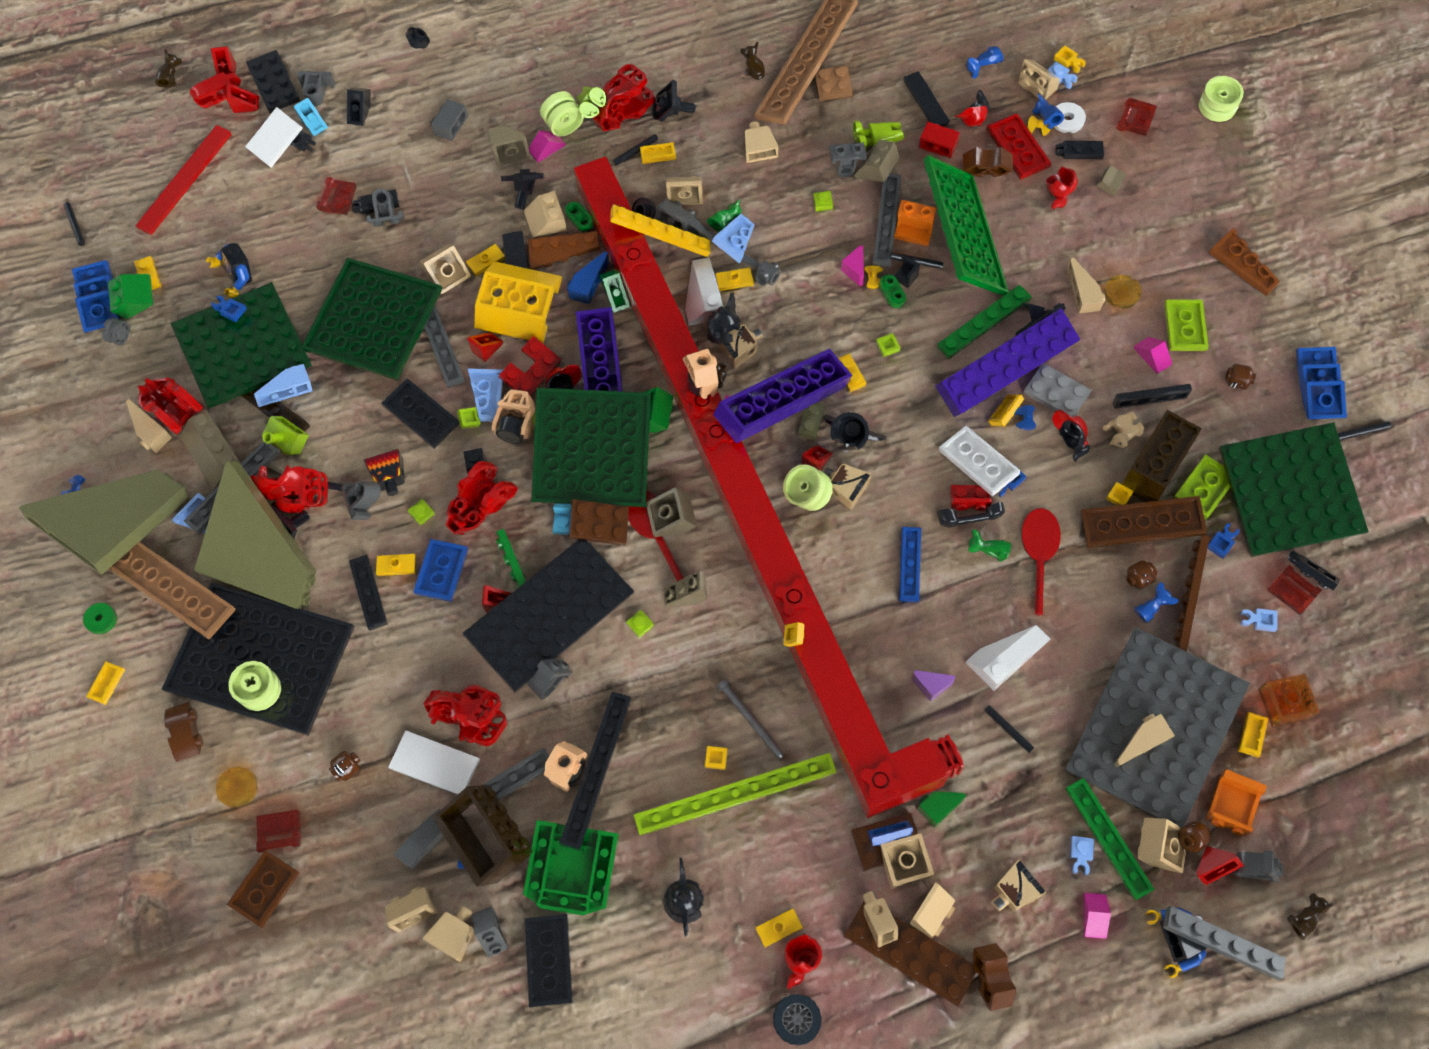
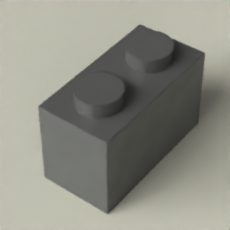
[431,99,468,141]

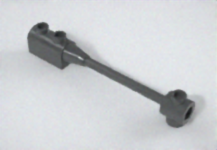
[655,199,781,286]

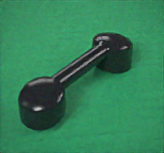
[937,502,1005,528]

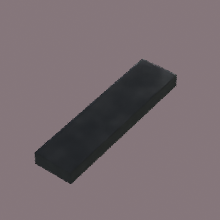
[903,71,950,127]
[1113,384,1192,409]
[349,554,388,631]

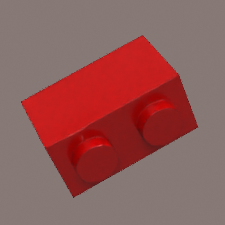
[919,122,960,159]

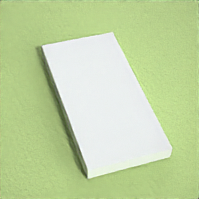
[939,426,1020,496]
[388,730,480,795]

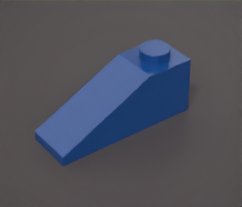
[567,251,610,305]

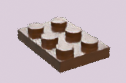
[568,499,629,546]
[851,813,918,872]
[226,850,300,928]

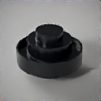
[406,27,430,49]
[632,197,656,219]

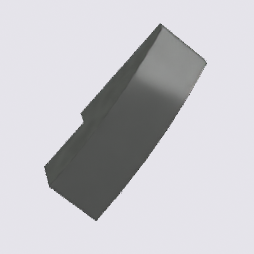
[394,809,443,870]

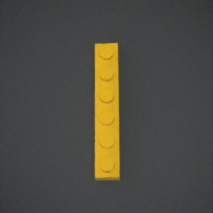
[610,205,710,257]

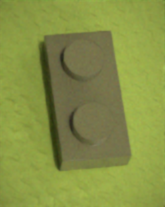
[798,403,826,440]

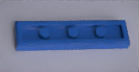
[899,527,921,602]

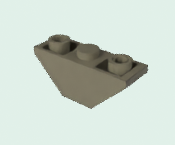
[664,571,707,606]

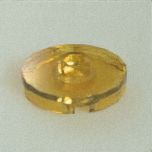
[1104,275,1142,309]
[216,767,258,808]

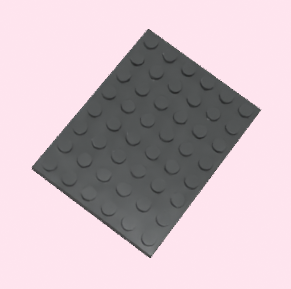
[1065,627,1250,828]

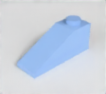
[254,364,312,407]

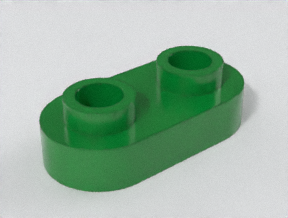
[565,202,593,231]
[879,274,906,308]

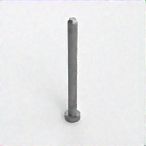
[716,678,784,759]

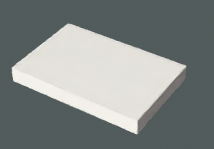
[245,107,302,168]

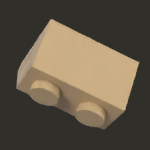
[666,176,703,205]
[524,191,567,238]
[419,244,471,294]
[1138,818,1186,873]
[880,833,934,889]
[909,882,955,939]
[385,887,438,932]

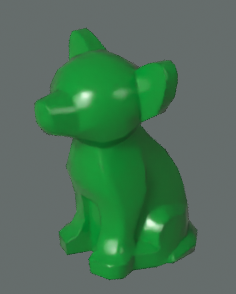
[707,199,742,233]
[968,529,1011,562]

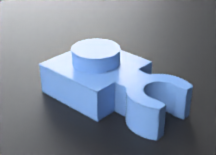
[1048,61,1078,89]
[1240,608,1277,632]
[1070,836,1094,876]

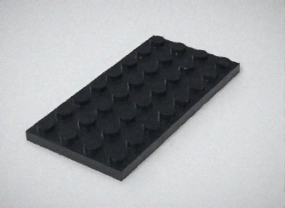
[463,539,634,693]

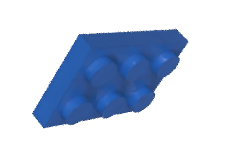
[413,539,468,602]

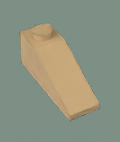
[1067,258,1105,314]
[126,399,172,453]
[1114,713,1175,767]

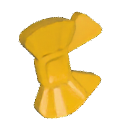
[1027,116,1051,137]
[864,266,883,289]

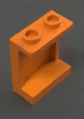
[894,200,937,247]
[1206,769,1267,836]

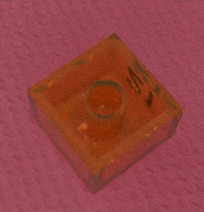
[1258,674,1320,727]

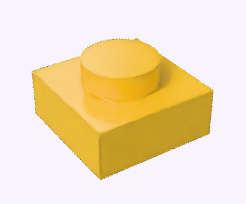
[1106,482,1134,505]
[783,622,804,647]
[705,746,728,770]

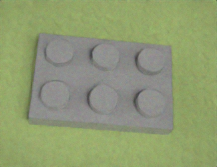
[1023,363,1092,416]

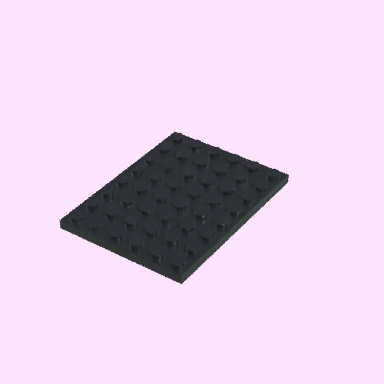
[161,582,355,736]

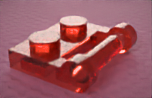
[1116,98,1157,136]
[316,177,357,215]
[1267,565,1322,615]
[256,810,301,853]

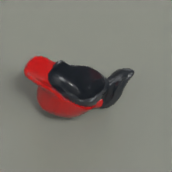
[954,90,990,127]
[545,365,582,389]
[1052,409,1090,462]

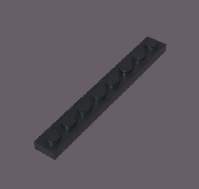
[560,692,631,851]

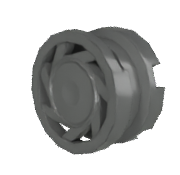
[102,318,130,346]

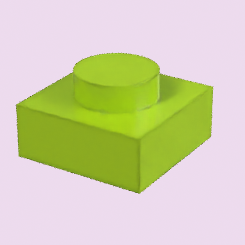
[813,191,833,211]
[876,333,900,357]
[457,407,481,429]
[407,499,435,526]
[626,610,654,638]

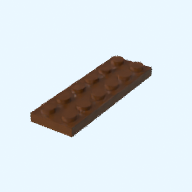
[1081,496,1207,548]
[844,901,975,1007]

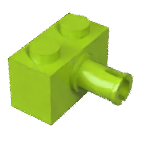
[262,416,309,456]

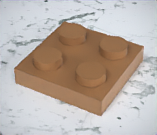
[814,66,852,101]

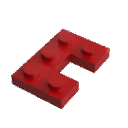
[498,336,561,396]

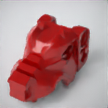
[592,64,655,132]
[137,377,203,435]
[446,461,518,535]
[250,466,328,514]
[423,685,507,747]

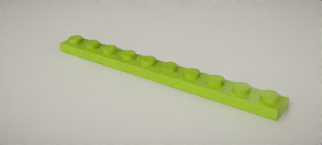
[634,753,837,836]

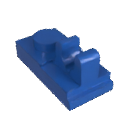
[867,820,913,846]

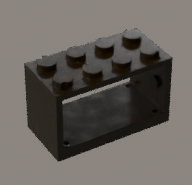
[1122,410,1202,502]
[432,785,533,887]

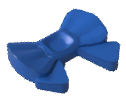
[1014,405,1036,430]
[61,475,85,495]

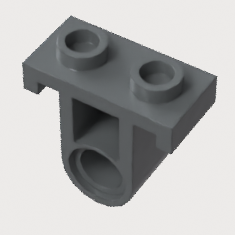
[297,71,335,107]
[828,143,867,177]
[366,189,405,226]
[341,481,381,520]
[527,659,573,699]
[1235,851,1284,883]
[472,906,509,957]

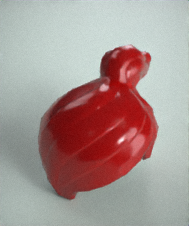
[1046,166,1078,210]
[784,933,822,990]

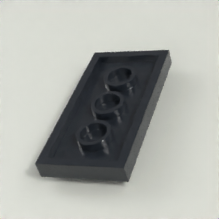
[246,50,300,114]
[381,378,460,449]
[525,914,573,1008]

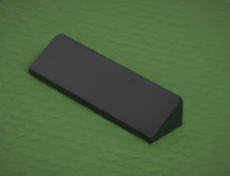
[502,231,528,269]

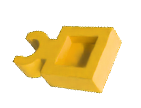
[1053,46,1086,73]

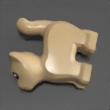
[1102,412,1144,448]

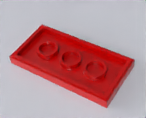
[987,113,1052,180]

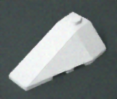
[685,257,723,326]
[965,625,1050,691]

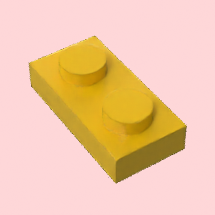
[134,256,162,290]
[838,353,866,393]

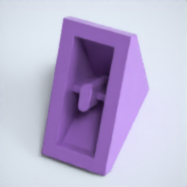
[912,670,955,702]

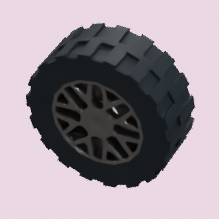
[773,994,822,1046]

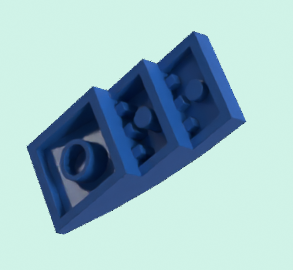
[72,260,120,333]
[1296,347,1347,420]

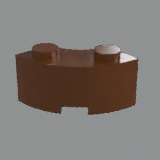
[963,147,1013,177]
[164,702,203,762]
[973,943,1016,1011]

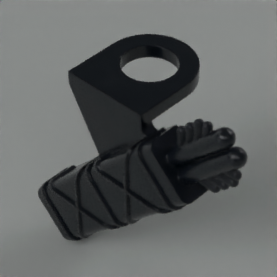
[1015,303,1066,336]

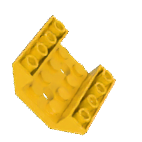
[474,261,562,343]

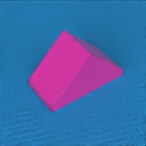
[528,130,566,163]
[841,246,864,286]
[1134,337,1172,374]
[1084,893,1111,939]

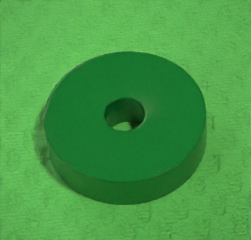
[83,603,117,635]

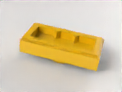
[640,142,676,164]
[466,244,505,277]
[715,267,754,291]
[988,394,1024,427]
[376,554,416,576]
[86,661,125,705]
[1238,712,1268,758]
[755,909,803,948]

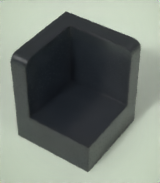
[894,256,920,288]

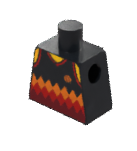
[364,449,405,496]

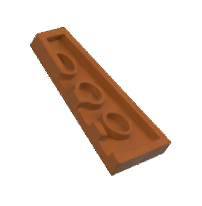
[1209,227,1280,296]
[528,231,600,271]

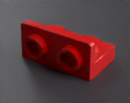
[950,485,992,511]

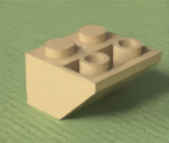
[1018,59,1060,100]

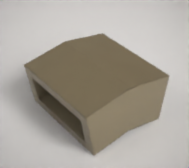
[1097,165,1126,196]

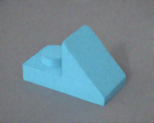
[293,98,328,137]
[552,503,571,535]

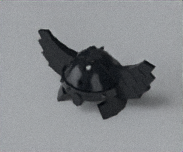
[707,292,741,344]
[823,412,886,450]
[663,858,704,937]

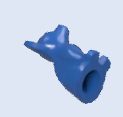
[965,46,1004,79]
[1032,94,1064,129]
[1134,582,1178,623]

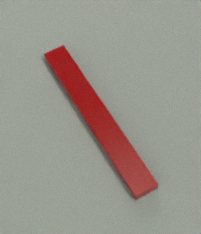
[135,125,232,236]

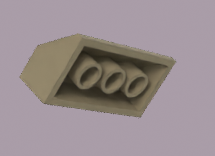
[180,409,241,491]

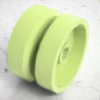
[1198,76,1244,122]
[540,91,584,137]
[783,464,832,511]
[228,661,281,711]

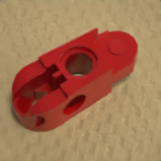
[190,72,241,108]

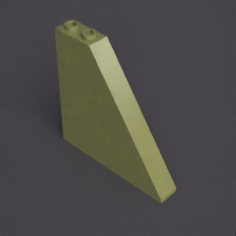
[194,461,316,609]
[19,470,189,575]

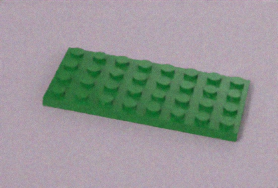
[923,155,1009,296]

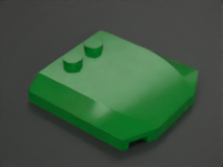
[523,820,619,916]

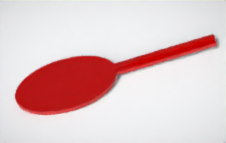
[626,491,684,581]
[1022,508,1061,616]

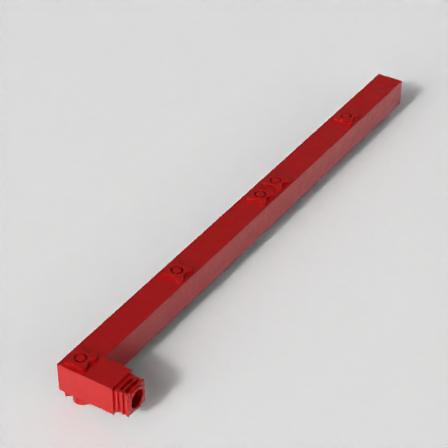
[573,156,964,819]

